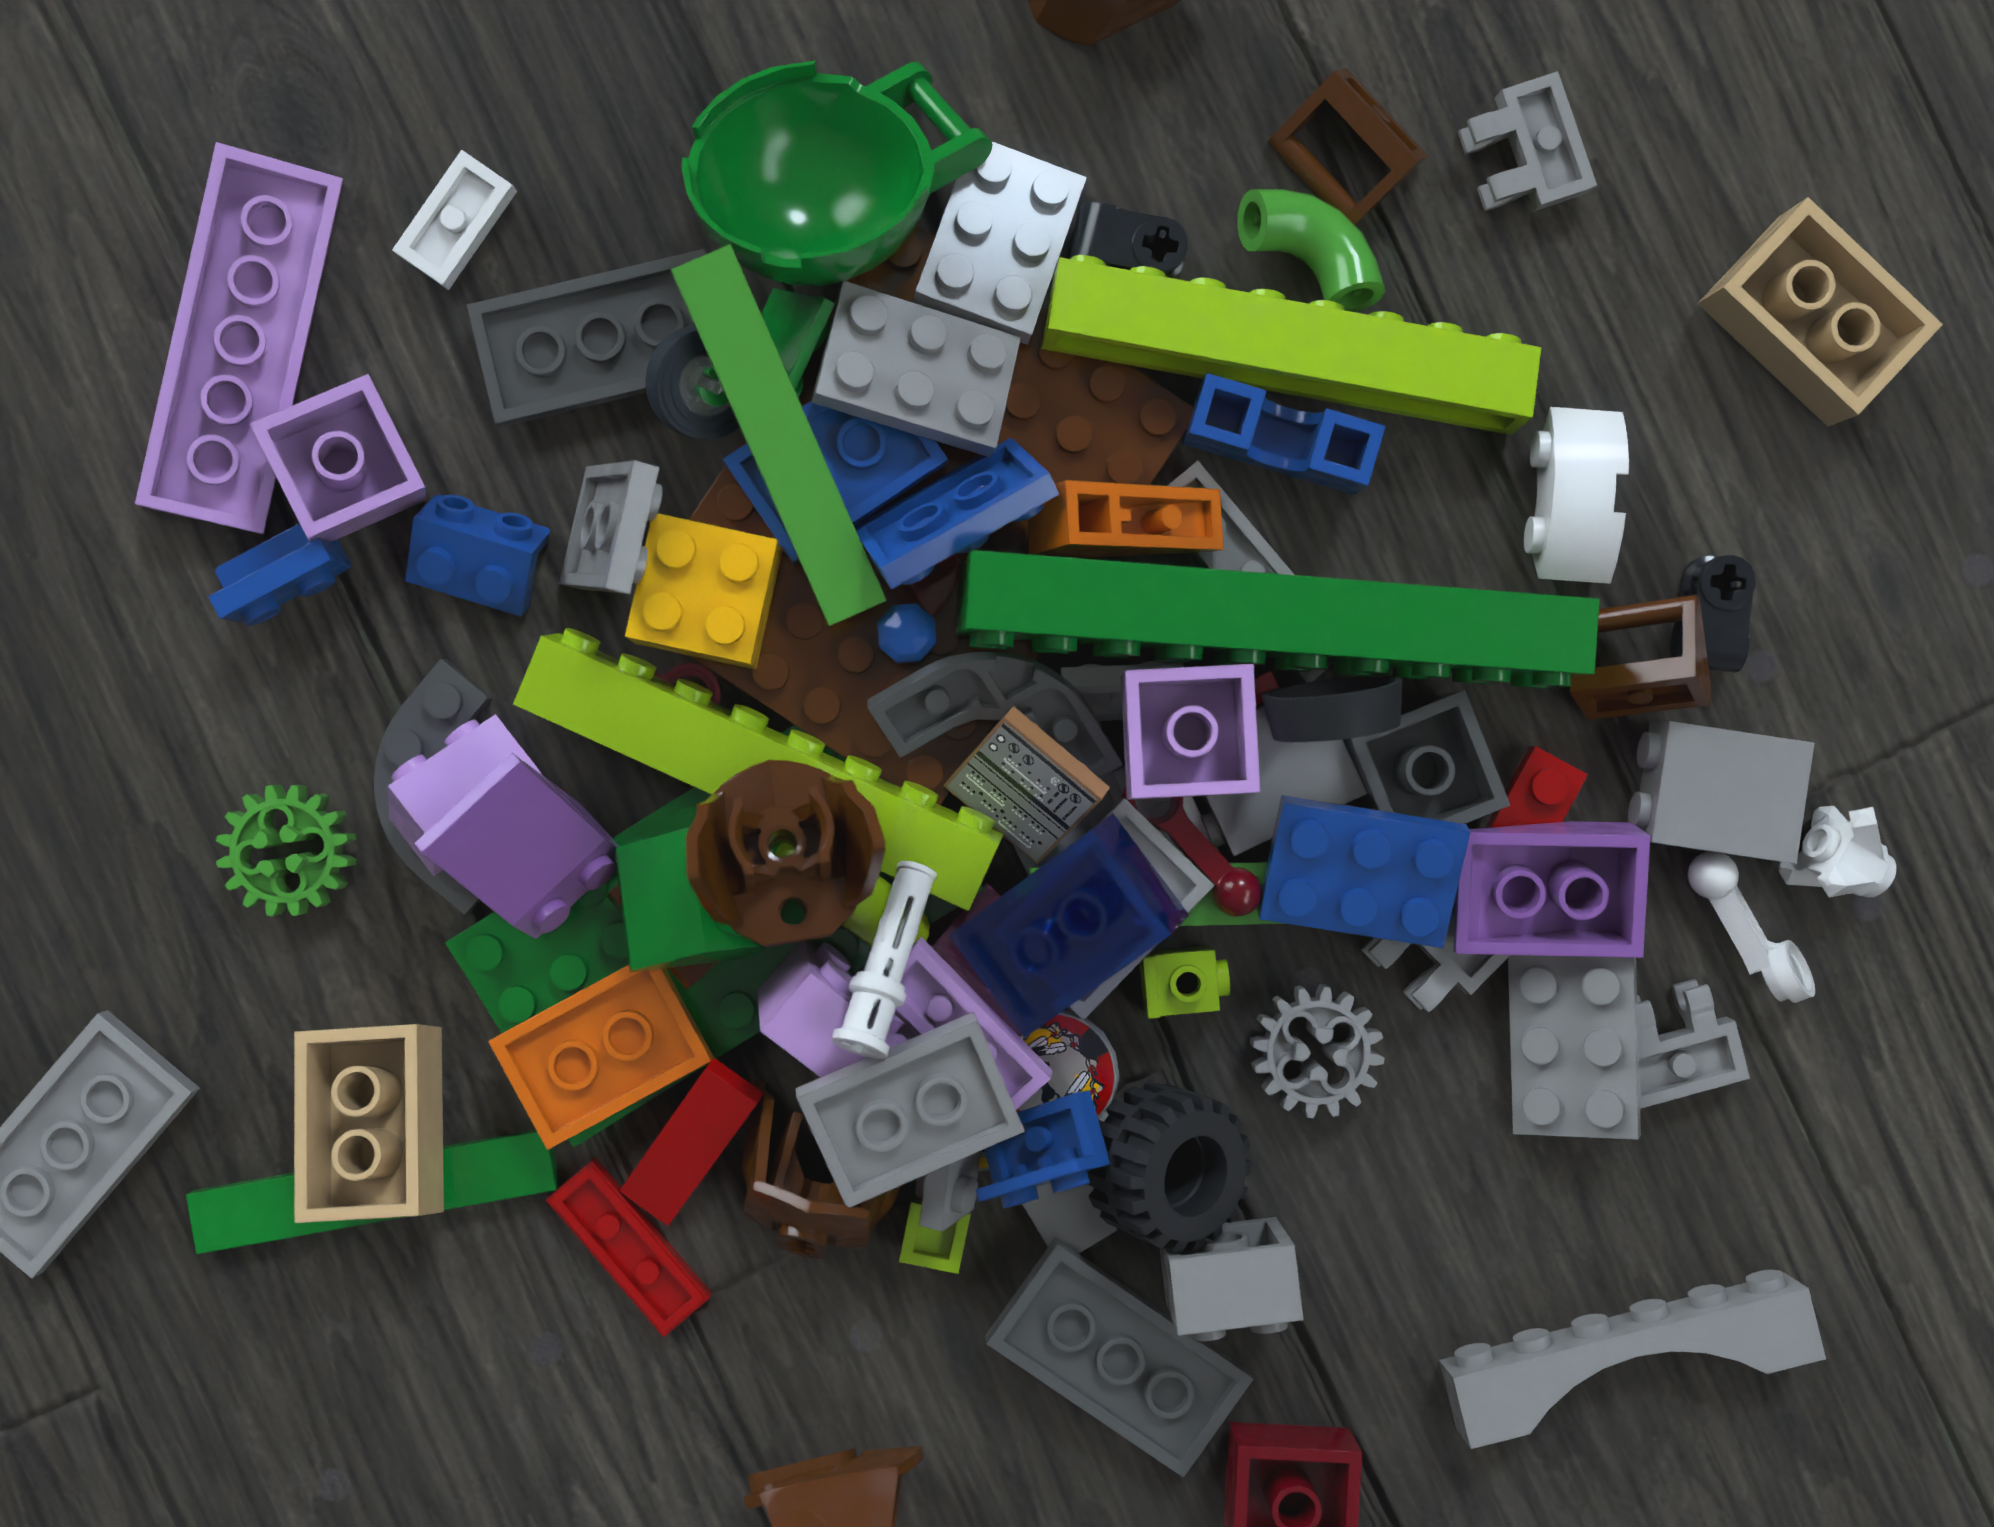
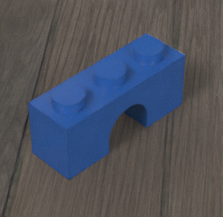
[1182,373,1386,495]

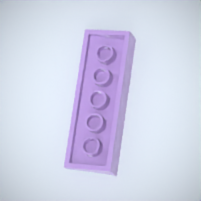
[135,142,343,535]

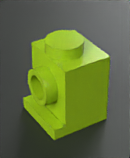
[1139,946,1230,1019]

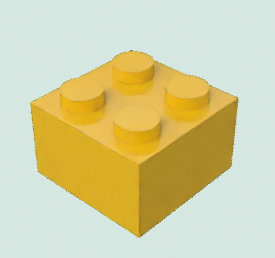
[625,513,783,670]

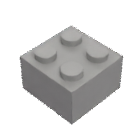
[1160,1217,1304,1341]

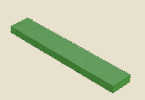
[671,244,887,626]

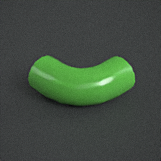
[1237,189,1385,312]

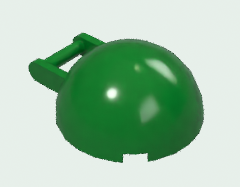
[681,60,993,286]

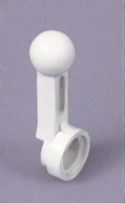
[1688,851,1815,1003]

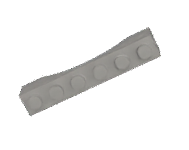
[1439,1270,1826,1449]

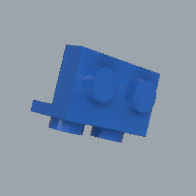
[405,495,550,617]
[208,523,353,626]
[975,1090,1110,1209]

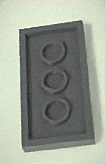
[467,249,710,428]
[985,1238,1254,1478]

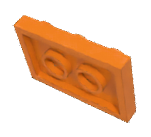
[488,965,714,1150]

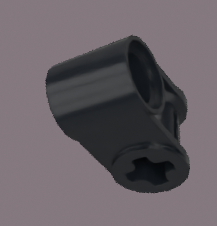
[1068,202,1188,279]
[1670,555,1756,673]

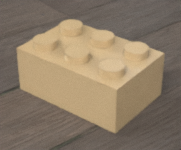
[1697,197,1943,427]
[294,1024,444,1223]

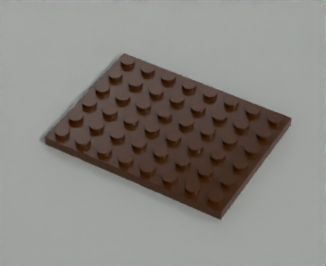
[626,225,1193,805]

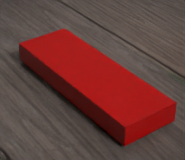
[619,1058,764,1226]
[546,1157,712,1338]

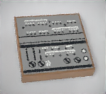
[943,706,1110,864]

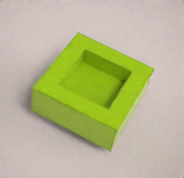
[899,1197,971,1274]

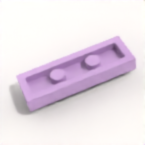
[883,937,1053,1110]

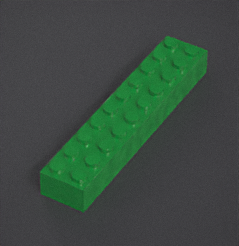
[955,550,1600,689]

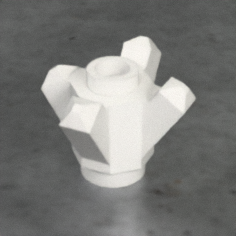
[1778,806,1896,898]

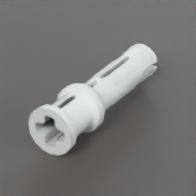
[831,861,937,1059]

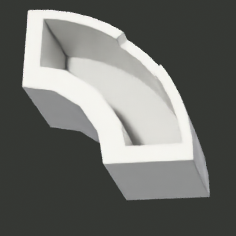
[1524,407,1629,584]

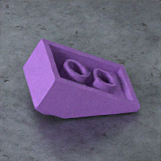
[414,753,619,939]
[1453,821,1650,958]

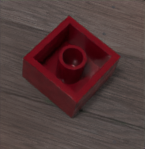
[1223,1422,1362,1527]

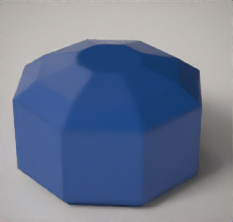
[877,604,936,664]

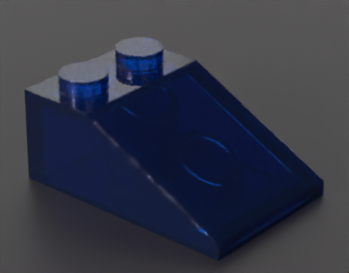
[949,813,1189,1037]

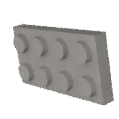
[0,1010,200,1278]

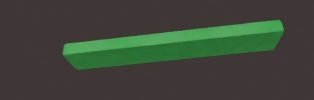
[186,1129,560,1254]

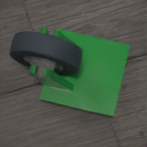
[645,288,835,440]

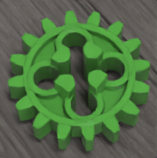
[216,785,357,917]

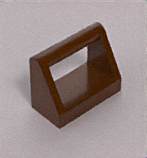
[1267,68,1428,225]
[1570,595,1711,720]

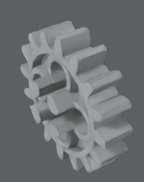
[1249,984,1385,1118]

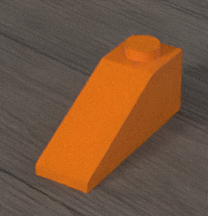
[1027,480,1224,557]

